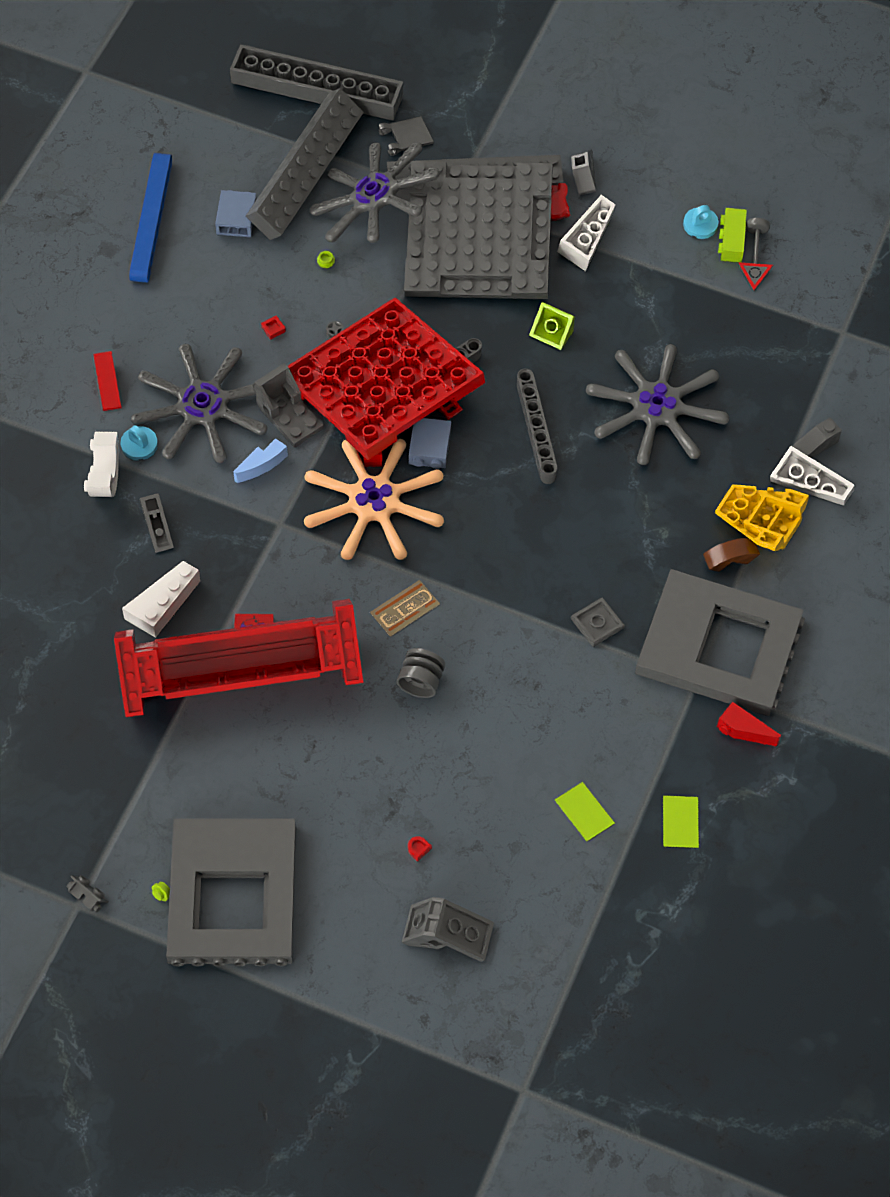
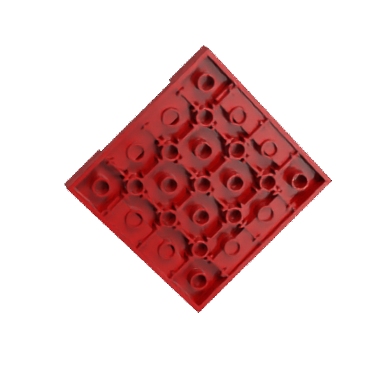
[288,298,485,460]

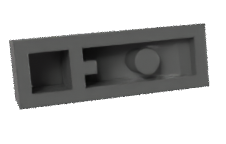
[784,417,842,458]
[139,493,174,553]

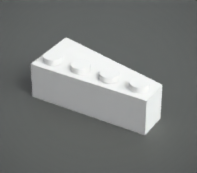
[557,195,615,272]
[770,446,855,506]
[122,561,200,638]

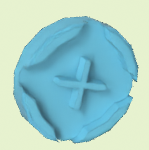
[683,205,719,239]
[120,425,158,461]

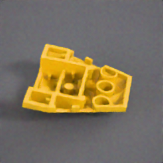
[715,485,809,551]

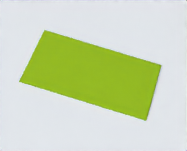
[555,782,615,841]
[663,796,699,848]

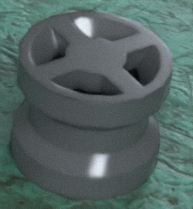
[326,321,344,340]

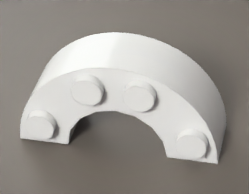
[84,432,119,497]

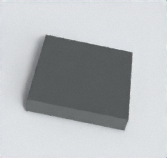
[571,597,625,647]

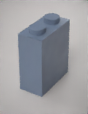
[215,190,257,237]
[409,418,451,469]

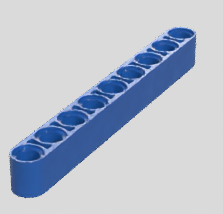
[129,153,172,282]

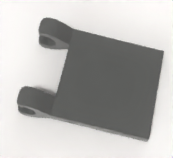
[378,116,434,156]

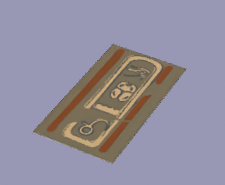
[370,580,440,637]

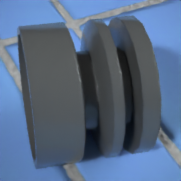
[397,648,445,698]

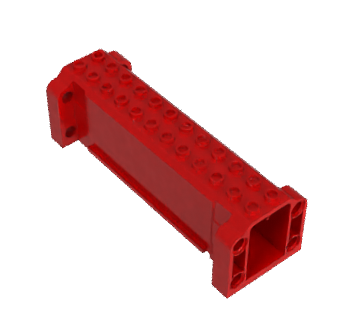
[114,599,363,717]

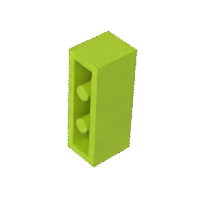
[718,208,747,263]

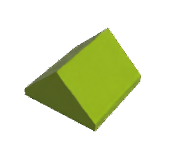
[529,302,575,350]

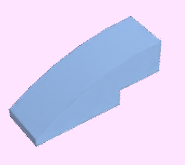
[233,438,288,483]

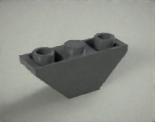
[571,150,596,196]

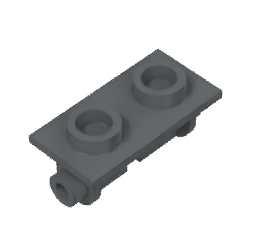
[67,875,109,912]

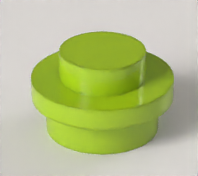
[317,251,335,268]
[152,882,170,901]

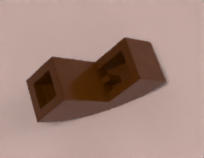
[703,538,760,572]

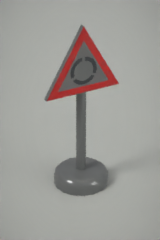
[738,218,773,291]

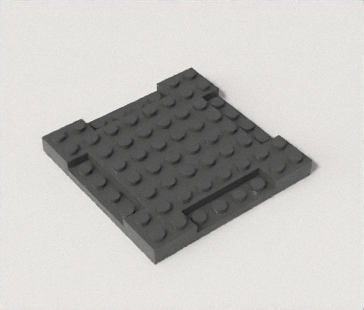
[404,161,552,299]

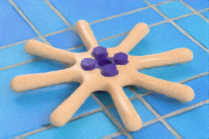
[304,439,444,560]

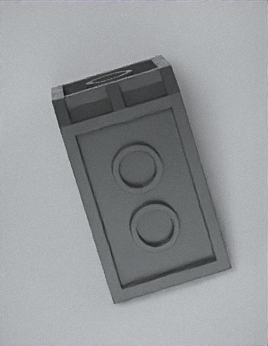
[254,363,324,448]
[402,897,494,962]

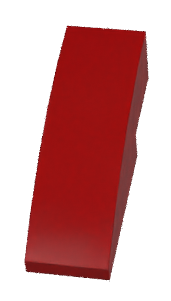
[93,351,121,411]

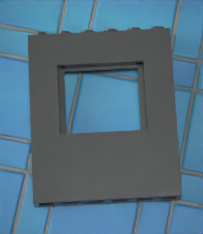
[635,569,805,716]
[166,819,296,966]

